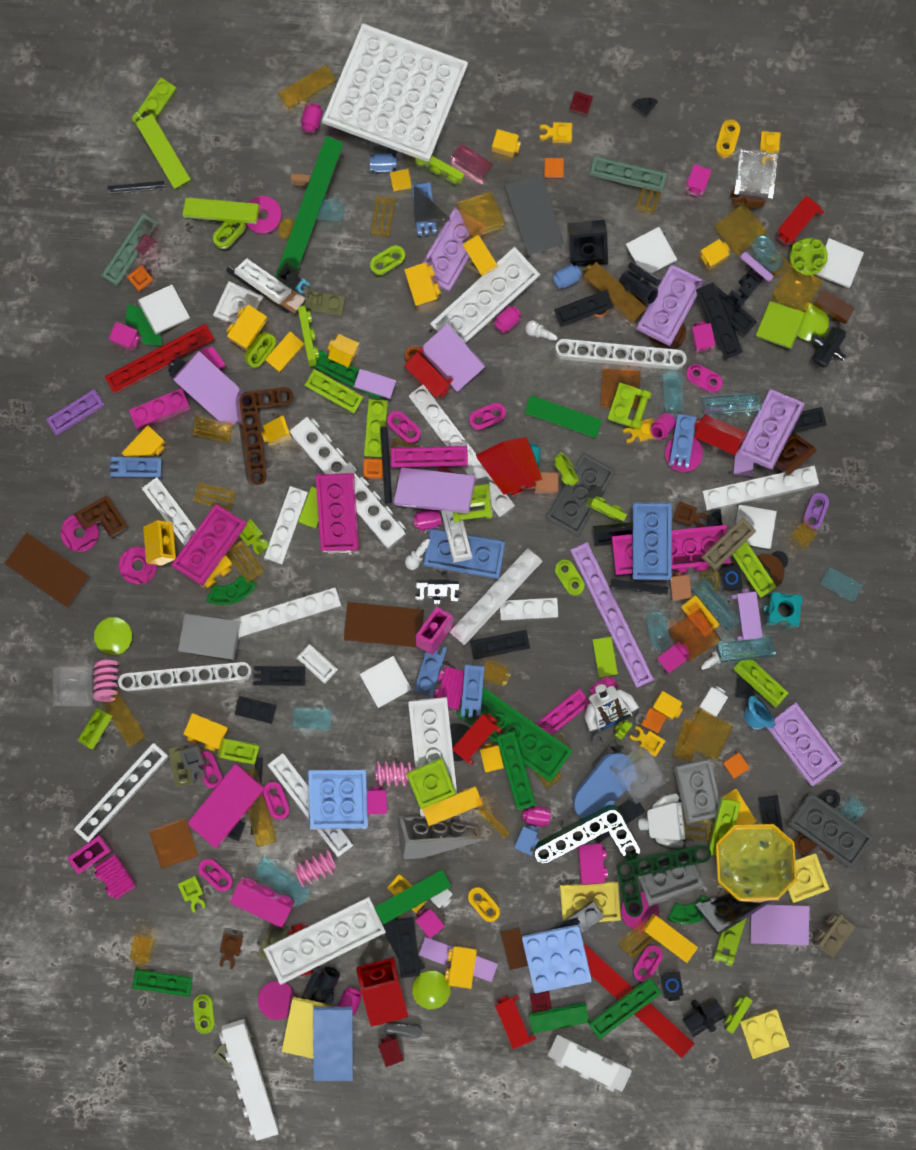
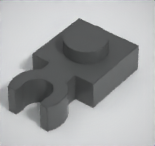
[179,744,206,781]

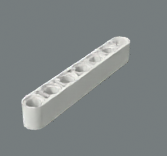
[555,339,687,370]
[118,662,252,692]

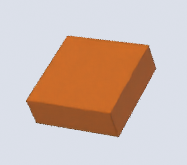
[544,158,564,178]
[127,265,154,292]
[363,459,383,479]
[641,708,667,734]
[723,752,750,779]

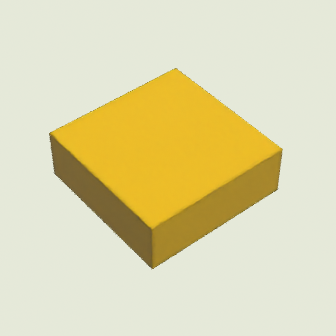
[390,169,412,192]

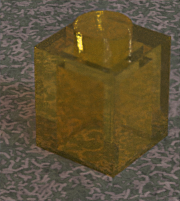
[788,521,818,550]
[484,660,511,687]
[129,935,156,966]

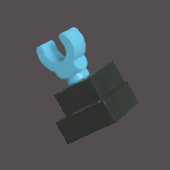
[275,262,309,293]

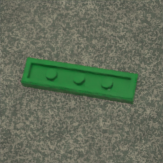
[311,350,382,400]
[524,395,602,439]
[496,730,536,810]
[374,869,452,925]
[588,977,662,1040]

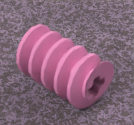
[93,659,119,702]
[376,761,415,786]
[294,850,337,887]

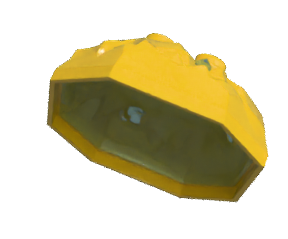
[716,824,797,903]

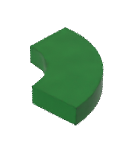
[125,304,162,346]
[206,576,257,606]
[667,895,710,924]

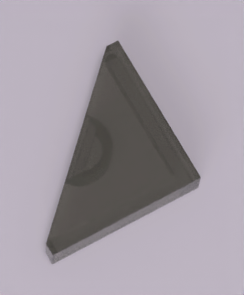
[414,187,450,223]

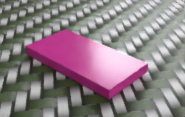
[315,473,359,551]
[171,504,247,586]
[187,764,265,849]

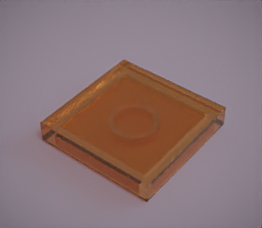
[600,369,641,409]
[668,609,721,662]
[149,819,198,869]

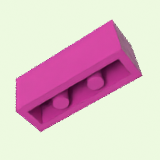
[129,388,191,431]
[230,877,295,928]

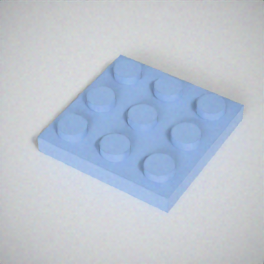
[307,770,368,829]
[522,924,592,993]

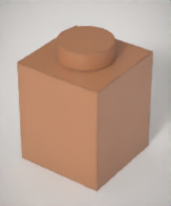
[531,472,558,494]
[669,572,692,601]

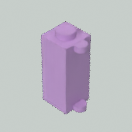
[731,589,763,641]

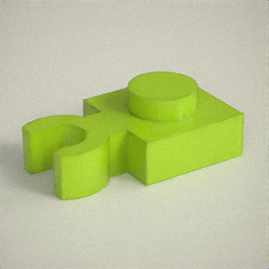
[239,519,269,555]
[614,720,632,740]
[178,876,206,913]

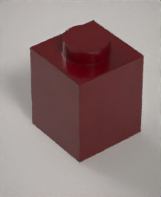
[378,1035,404,1067]

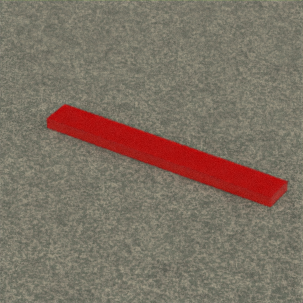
[584,944,695,1058]

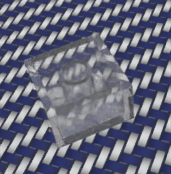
[735,150,778,198]
[53,667,95,707]
[610,746,667,804]

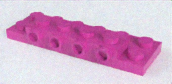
[611,525,731,575]

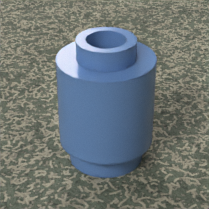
[370,153,397,172]
[552,264,582,289]

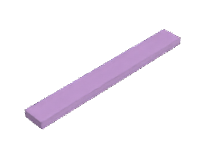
[570,542,654,688]

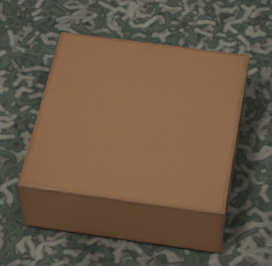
[291,173,311,186]
[280,289,306,314]

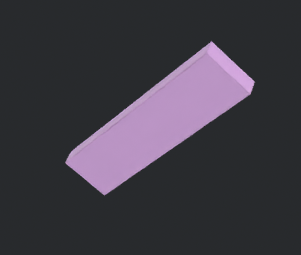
[419,937,498,982]

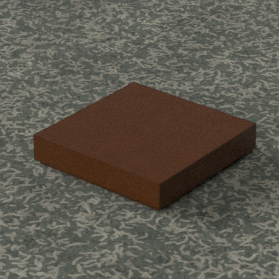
[775,433,817,476]

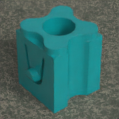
[764,592,802,629]

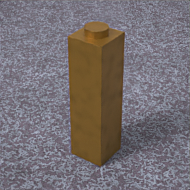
[583,262,647,325]

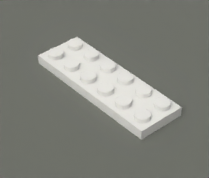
[430,247,540,343]
[408,697,457,816]
[263,897,386,985]

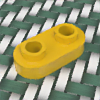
[716,120,740,158]
[468,887,500,922]

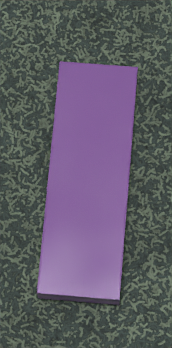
[46,389,105,436]

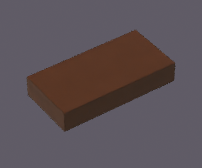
[813,289,855,324]
[500,928,528,970]

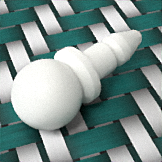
[525,321,558,340]
[405,539,430,570]
[701,645,731,670]

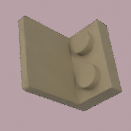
[813,913,855,958]

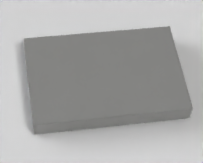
[178,613,241,660]
[674,759,720,824]
[638,852,704,906]

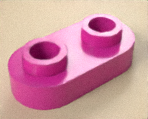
[686,364,723,393]
[469,403,506,430]
[387,411,421,443]
[200,751,223,788]
[263,782,290,820]
[199,859,233,891]
[633,945,663,982]

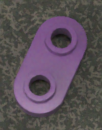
[803,493,829,530]

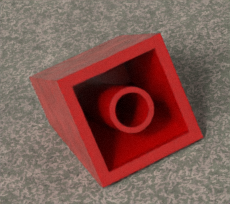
[476,437,543,496]
[356,957,408,1027]

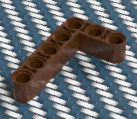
[236,387,293,486]

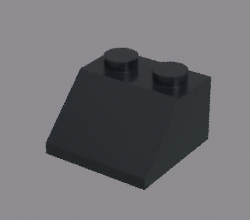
[567,219,608,266]

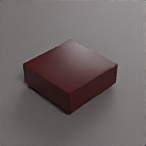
[569,91,593,116]
[529,991,552,1013]

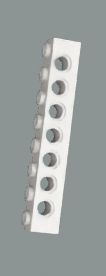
[289,417,406,550]

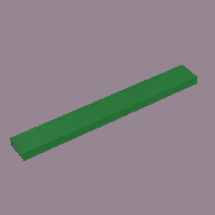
[275,136,344,277]

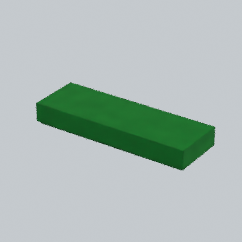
[132,969,193,997]
[528,1003,589,1034]

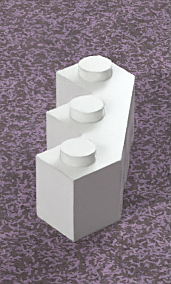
[548,1035,632,1092]

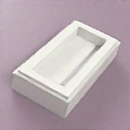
[297,644,338,684]

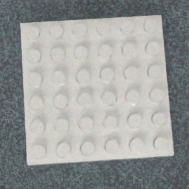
[322,23,468,162]

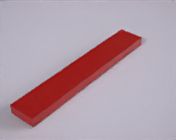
[105,323,215,394]

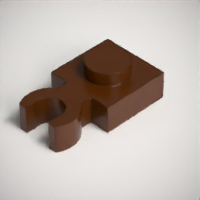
[730,188,765,207]
[672,501,708,528]
[220,933,243,969]

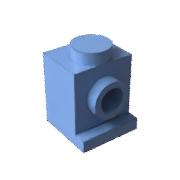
[514,825,539,856]

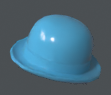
[744,696,775,730]

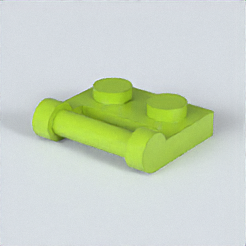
[607,383,652,430]
[453,484,493,523]

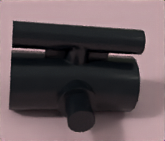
[619,262,661,304]
[811,327,846,368]
[301,966,340,1004]
[682,998,726,1038]

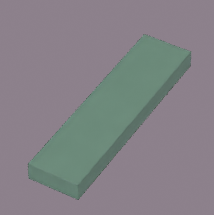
[590,156,668,193]
[101,213,159,287]

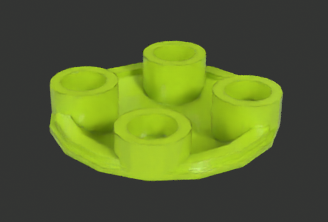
[790,238,828,275]
[797,304,829,341]
[94,617,132,655]
[412,971,451,1009]

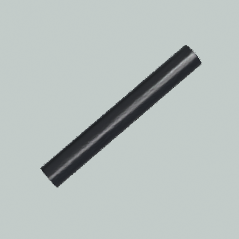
[107,181,165,193]

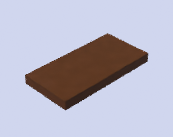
[4,532,90,608]
[344,602,424,648]

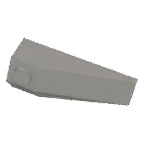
[398,815,481,859]

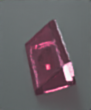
[451,143,493,180]
[135,234,161,259]

